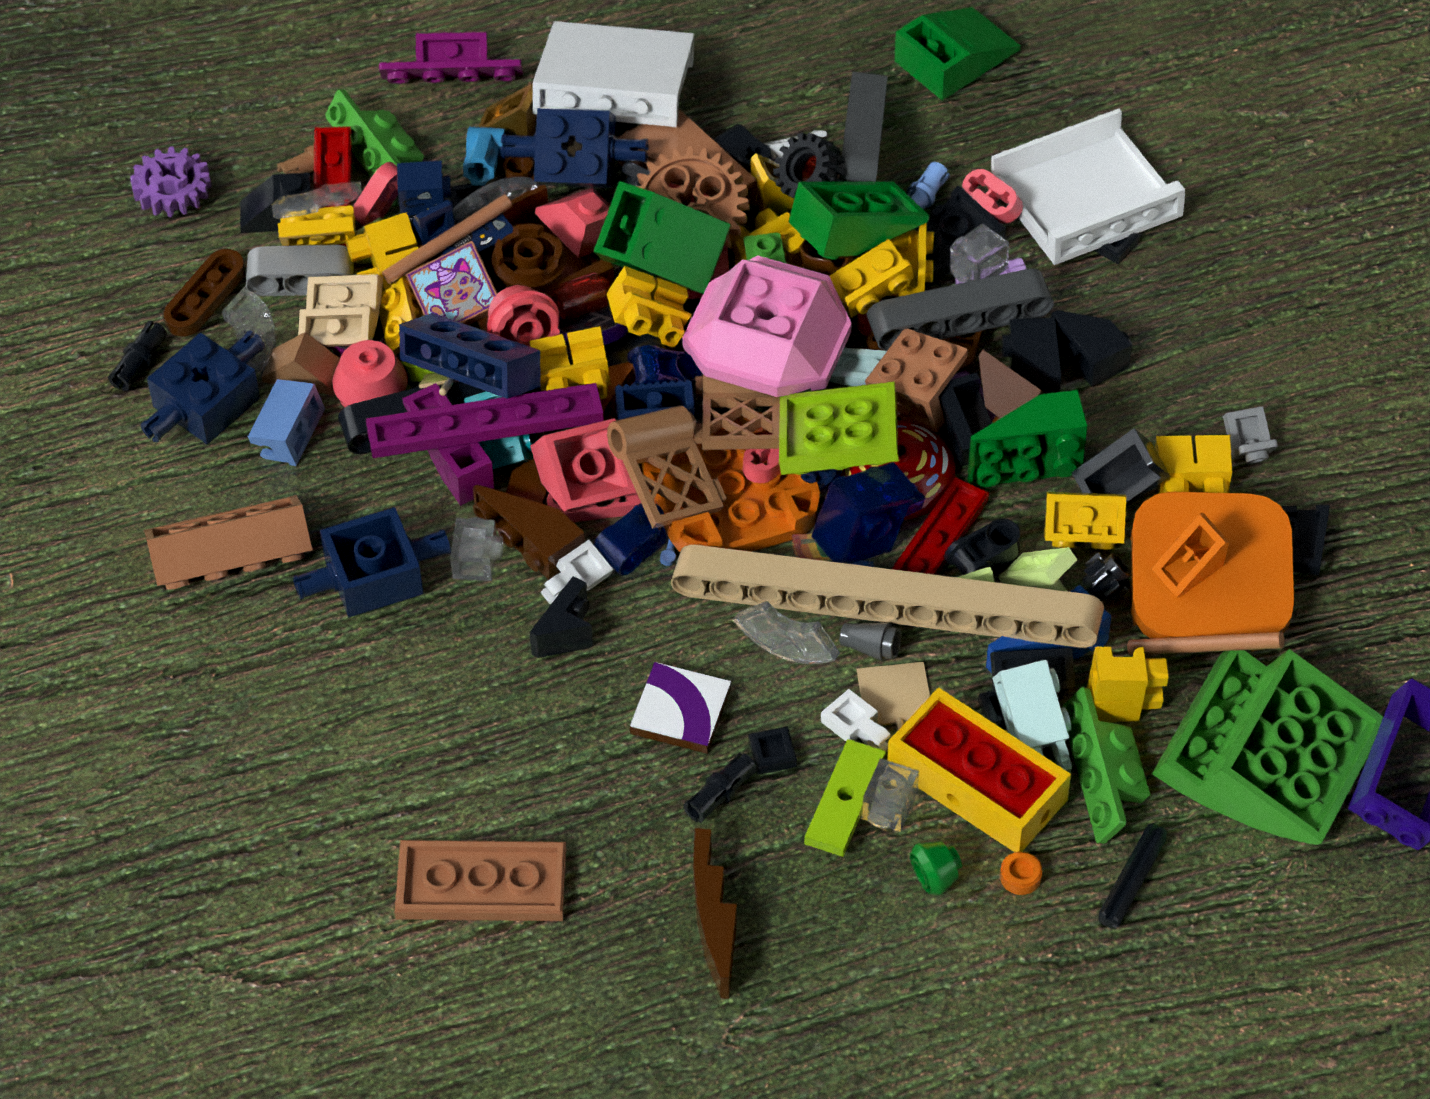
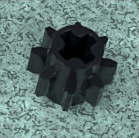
[1082,552,1132,602]

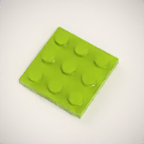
[779,382,899,475]

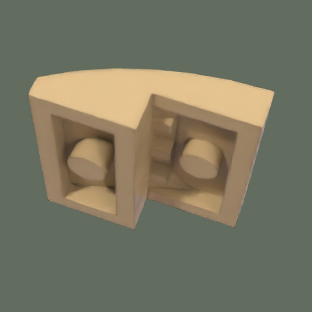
[298,274,383,347]

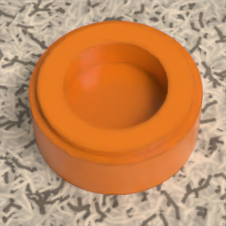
[1000,852,1043,895]

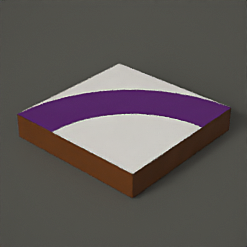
[630,662,731,754]

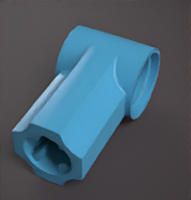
[463,126,506,186]

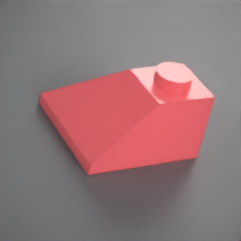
[535,187,610,258]
[530,418,637,512]

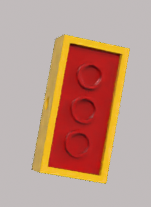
[887,687,1071,853]

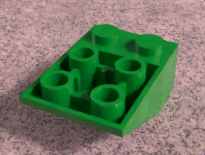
[894,7,1021,101]
[594,181,731,294]
[967,390,1087,487]

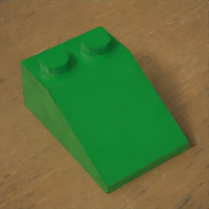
[788,181,929,260]

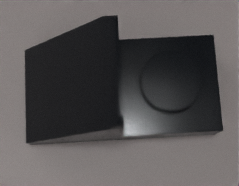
[530,576,593,658]

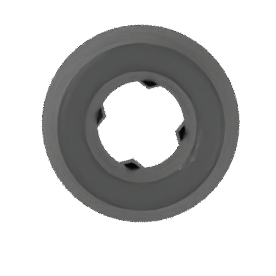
[839,622,902,662]

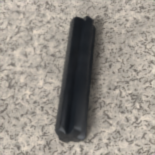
[1098,823,1168,929]

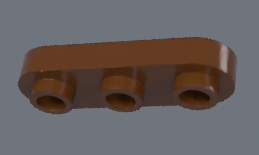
[163,249,245,337]

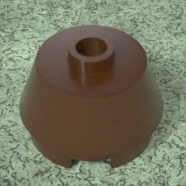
[491,223,566,291]

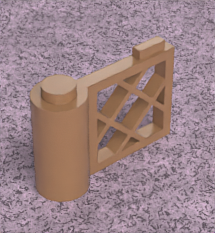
[694,375,780,450]
[607,405,727,529]

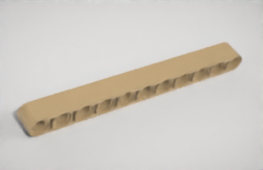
[671,545,1104,648]

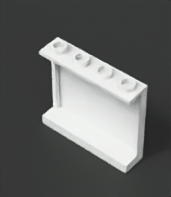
[533,21,694,127]
[991,109,1185,265]

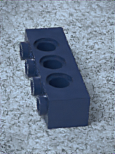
[399,313,541,399]

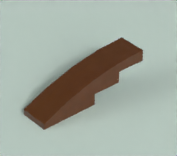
[693,828,737,999]

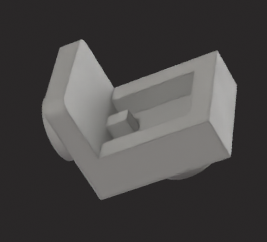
[1223,406,1278,464]

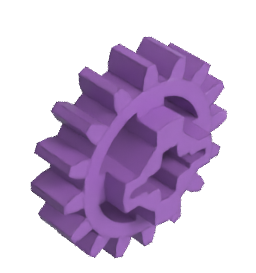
[130,146,211,217]

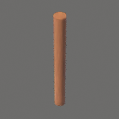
[382,194,512,284]
[1127,632,1285,656]

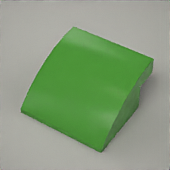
[1152,649,1383,845]

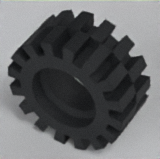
[773,133,845,198]

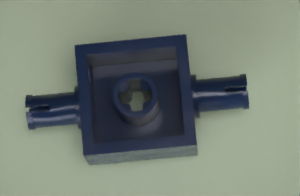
[501,108,649,188]
[141,330,265,445]
[292,507,451,618]

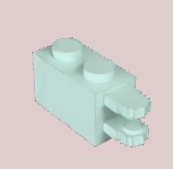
[992,659,1072,773]

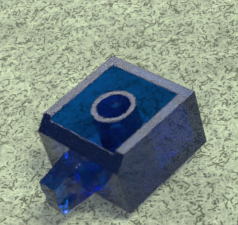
[811,462,926,564]

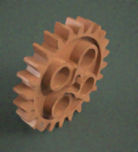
[636,146,750,248]

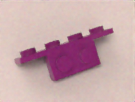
[379,32,523,84]

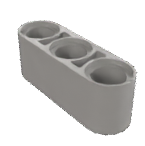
[245,245,354,296]

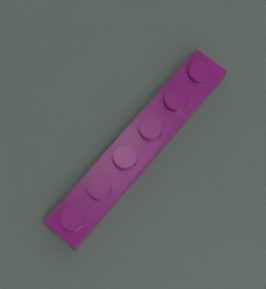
[366,383,604,458]

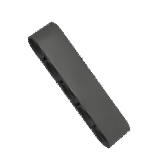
[839,71,888,182]
[867,268,1054,351]

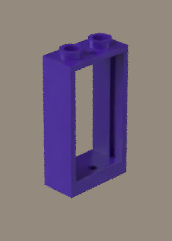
[1348,678,1430,850]

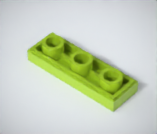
[804,739,886,857]

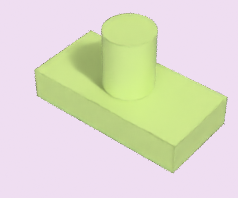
[999,547,1077,591]

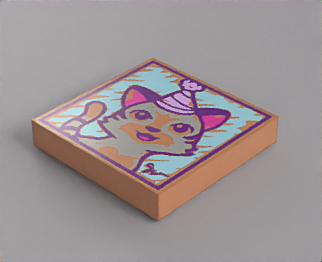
[405,241,497,325]

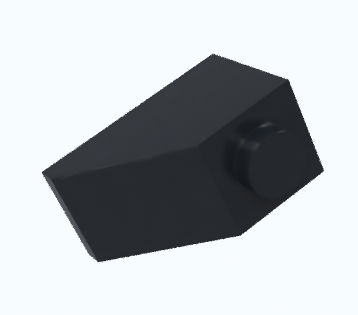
[240,173,313,233]
[1051,310,1132,387]
[1001,318,1061,394]

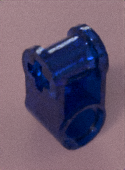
[627,345,702,386]
[593,503,666,576]

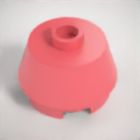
[487,285,560,347]
[332,340,408,408]

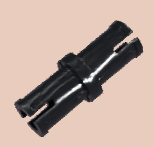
[108,321,167,391]
[683,752,757,823]

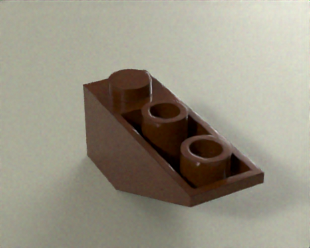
[473,484,585,580]

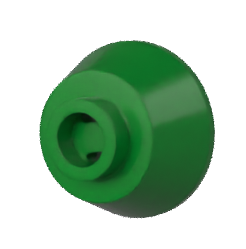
[910,841,962,896]

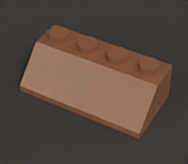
[144,495,312,590]

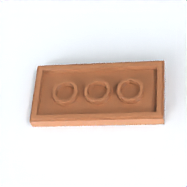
[395,840,567,921]

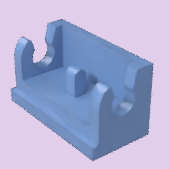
[248,379,325,466]

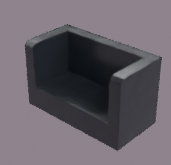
[939,372,992,467]
[1071,428,1170,507]

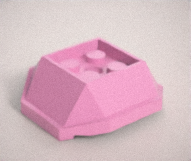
[682,255,852,397]

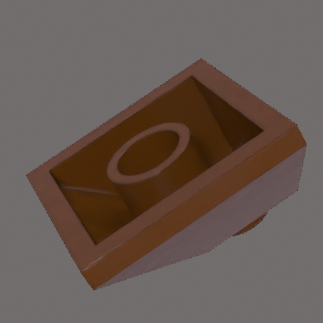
[979,350,1046,423]

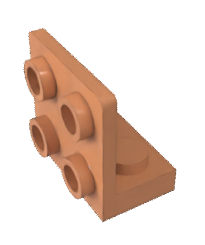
[865,329,969,433]

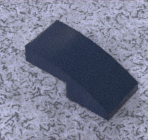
[411,200,454,247]

